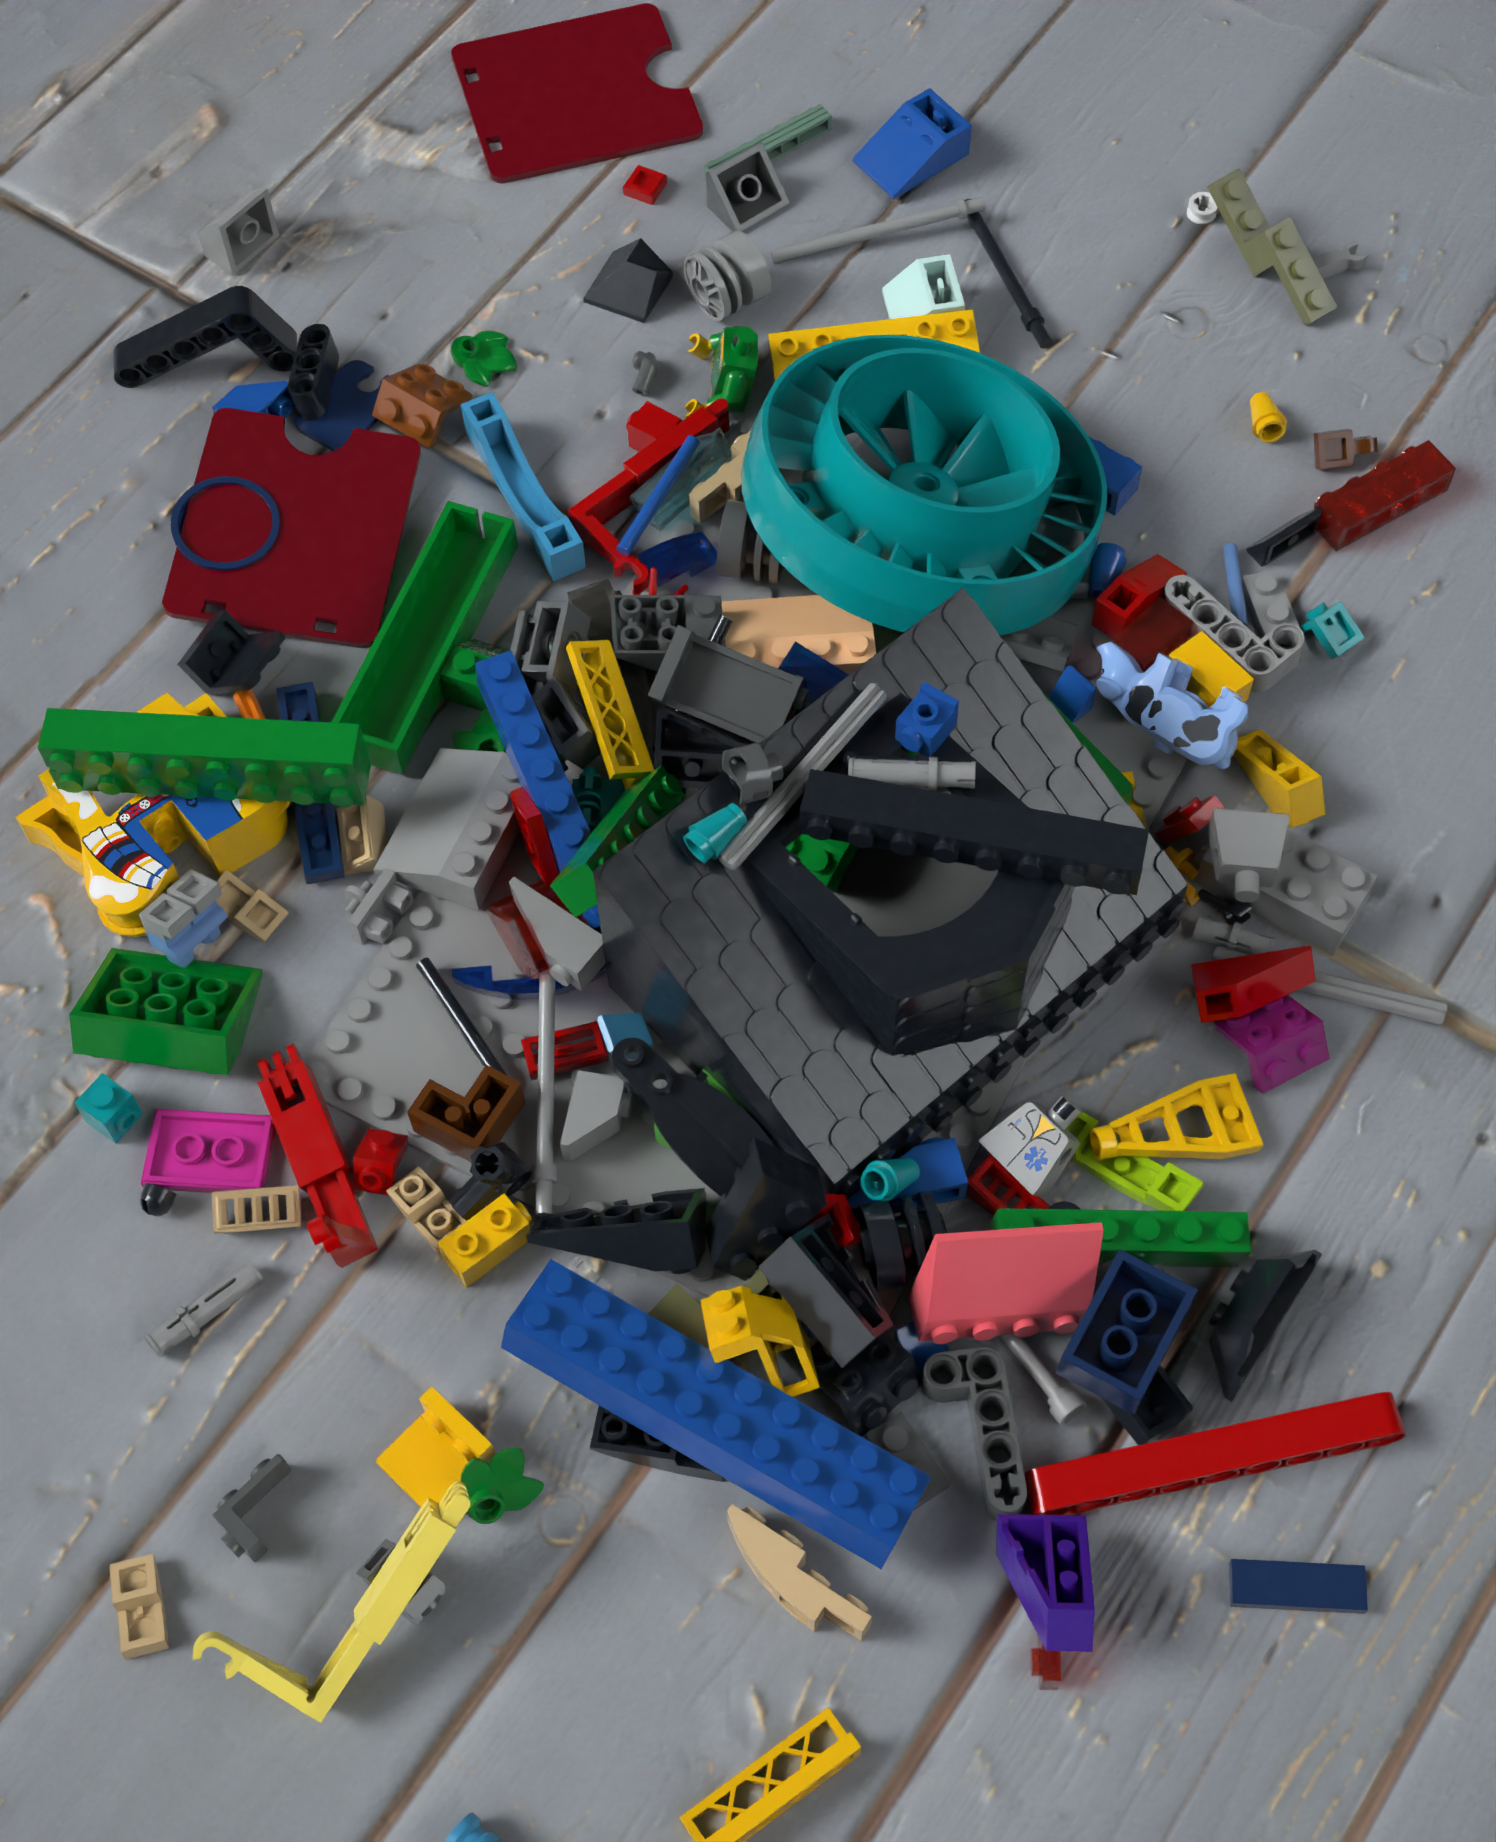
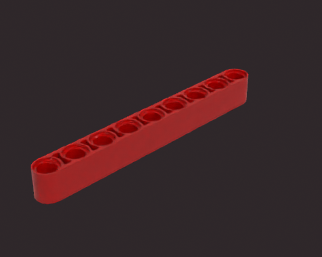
[1024,1392,1406,1515]

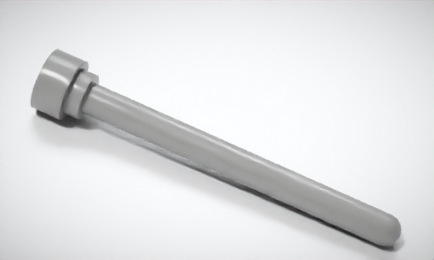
[999,1334,1087,1426]

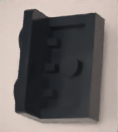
[1102,1365,1193,1445]

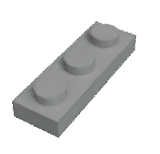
[1241,569,1312,668]

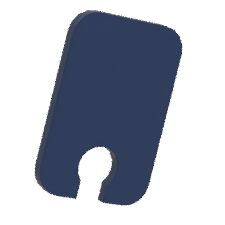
[294,360,389,451]

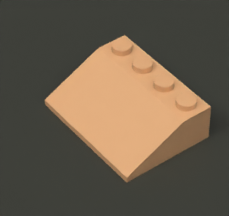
[722,595,876,691]

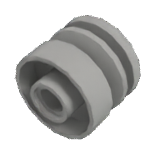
[684,230,771,322]

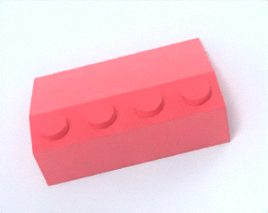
[908,1222,1104,1344]

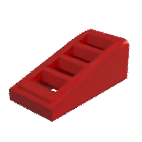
[966,1153,1050,1216]

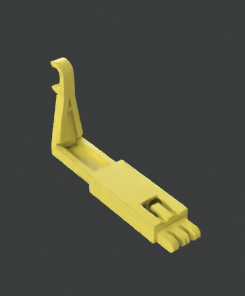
[193,1481,470,1723]

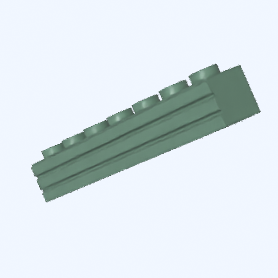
[704,104,832,181]

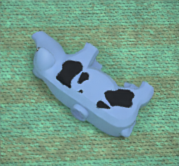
[1096,642,1249,769]

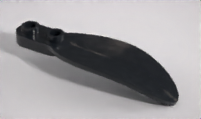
[612,1038,775,1197]

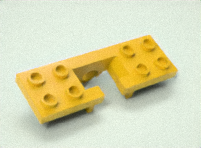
[768,309,980,382]

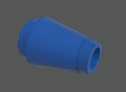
[1089,542,1127,599]

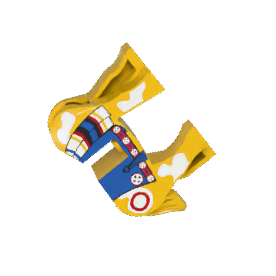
[16,693,291,937]

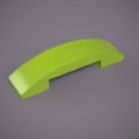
[1067,1111,1204,1211]

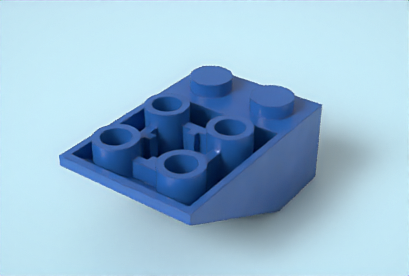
[853,88,972,199]

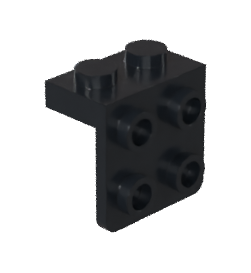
[177,609,285,694]
[797,1332,922,1437]

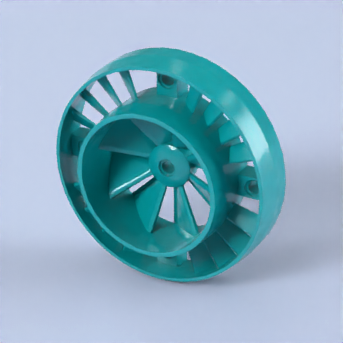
[741,335,1107,636]

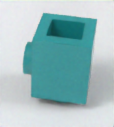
[75,1073,143,1144]

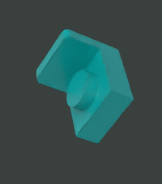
[1300,601,1365,659]

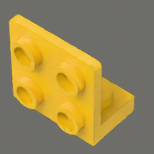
[376,1386,495,1508]

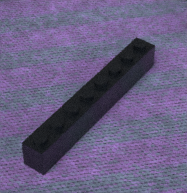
[800,769,1149,895]

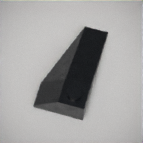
[526,1188,706,1274]

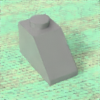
[560,1070,633,1161]

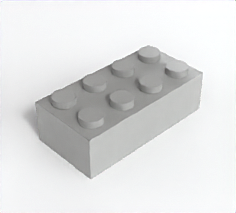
[1195,803,1378,956]

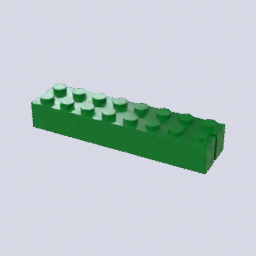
[332,501,518,775]
[38,708,371,807]

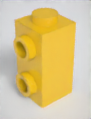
[437,1194,533,1288]

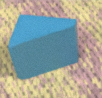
[597,1012,653,1060]

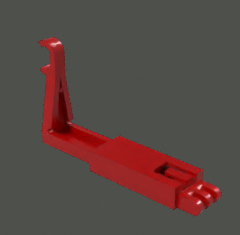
[568,398,730,594]
[257,1043,379,1268]

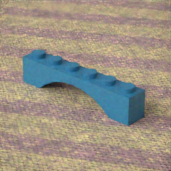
[461,392,586,582]

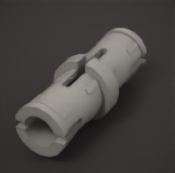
[1192,914,1276,955]

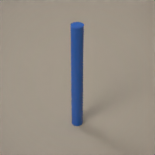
[616,435,700,556]

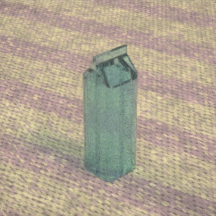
[629,428,731,531]

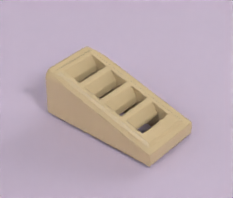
[212,1185,302,1234]

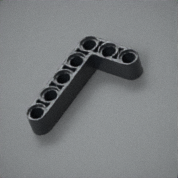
[114,286,297,388]

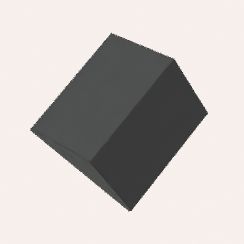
[706,142,790,232]

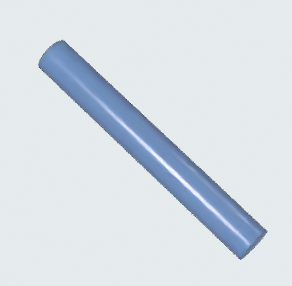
[1223,543,1248,627]

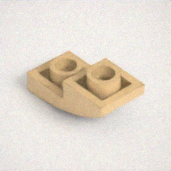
[386,1166,466,1257]

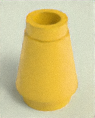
[1250,392,1287,443]

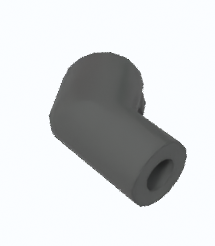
[632,351,657,396]

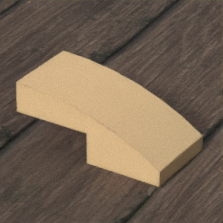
[216,870,289,943]
[109,1553,169,1660]

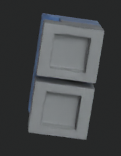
[139,869,228,967]

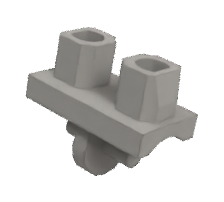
[343,868,413,945]

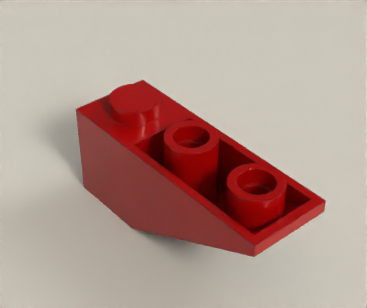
[1092,554,1187,644]
[1191,945,1316,1023]

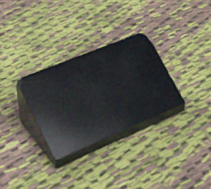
[1246,508,1322,567]

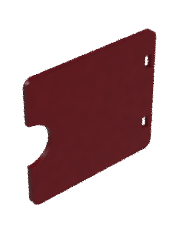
[451,3,703,183]
[162,408,421,648]

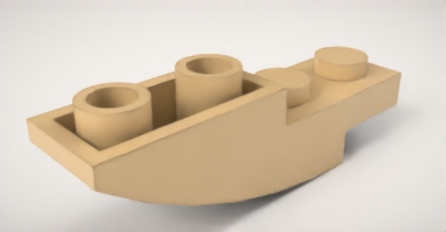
[689,431,751,523]
[727,1504,872,1641]

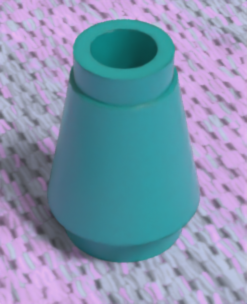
[683,803,748,863]
[861,1158,920,1202]

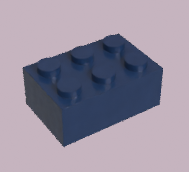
[1056,1249,1198,1415]

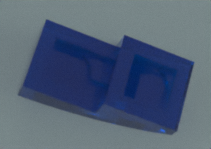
[638,532,717,587]

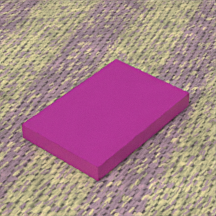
[141,1109,276,1193]

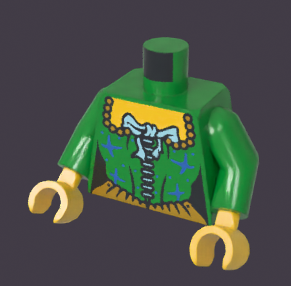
[685,326,758,418]

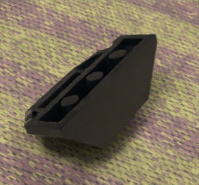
[1208,1250,1322,1402]

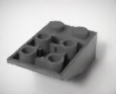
[610,595,726,672]

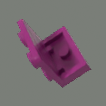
[1214,995,1330,1094]

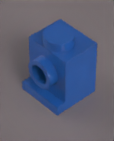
[895,682,959,757]

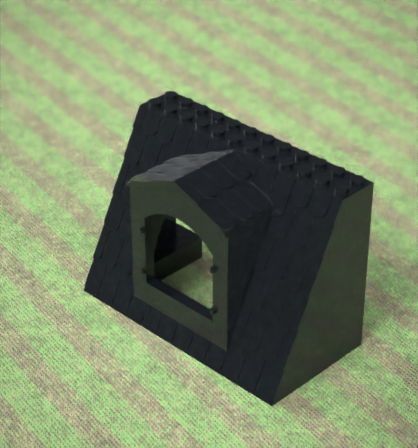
[593,588,1188,1200]

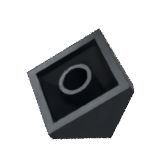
[584,238,673,323]

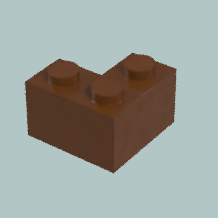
[407,1065,525,1163]

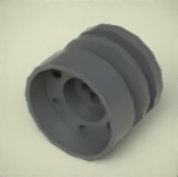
[716,499,785,584]

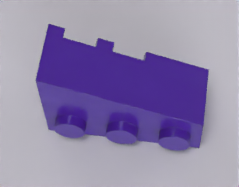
[996,1514,1095,1652]

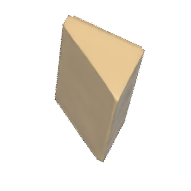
[336,794,388,875]

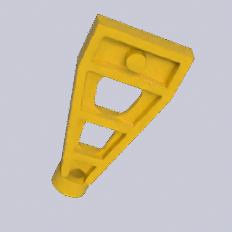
[1089,1073,1264,1160]

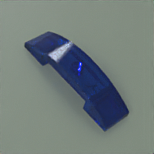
[451,963,607,1000]

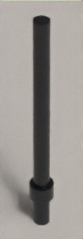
[964,199,1052,349]

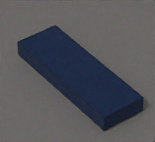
[1229,1559,1368,1614]

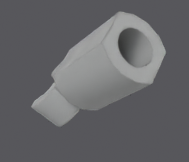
[1312,241,1367,280]

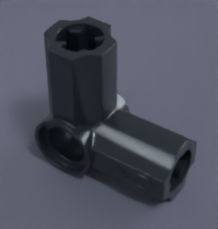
[449,1142,533,1221]

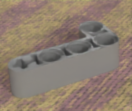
[1163,575,1305,693]

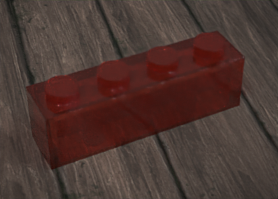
[1313,440,1456,552]

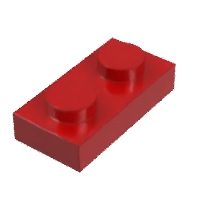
[1155,795,1224,845]

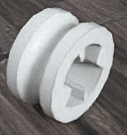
[1187,192,1218,224]

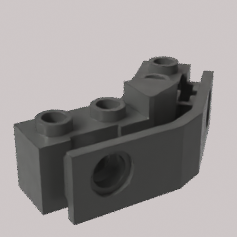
[510,601,601,772]

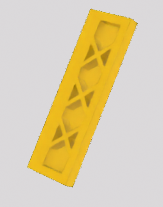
[566,640,654,790]
[679,1707,861,1842]

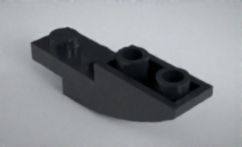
[590,1405,723,1482]

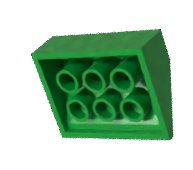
[69,948,263,1075]

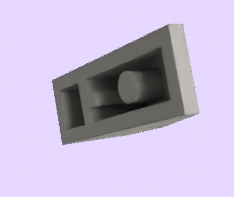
[509,877,605,991]

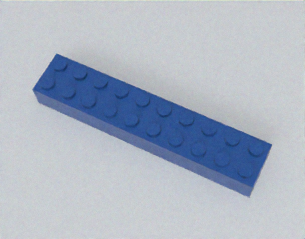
[501,1259,931,1569]

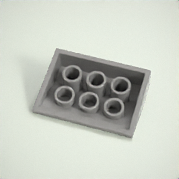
[373,748,521,911]

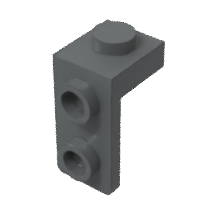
[212,1454,291,1563]

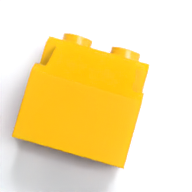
[700,1286,820,1397]

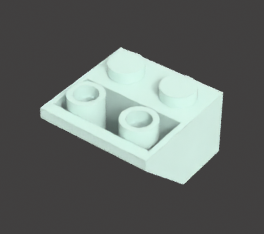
[882,254,965,319]

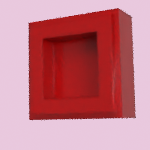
[623,165,667,205]

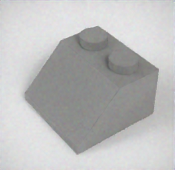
[198,185,279,275]

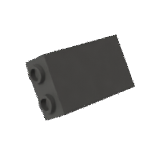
[648,625,810,744]

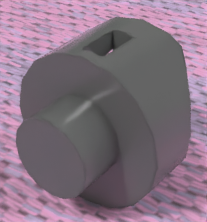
[722,743,783,805]

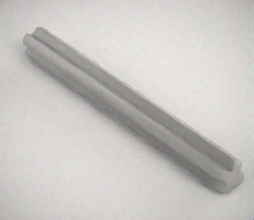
[718,683,887,871]
[1211,947,1447,1024]

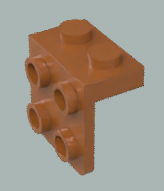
[372,364,473,448]

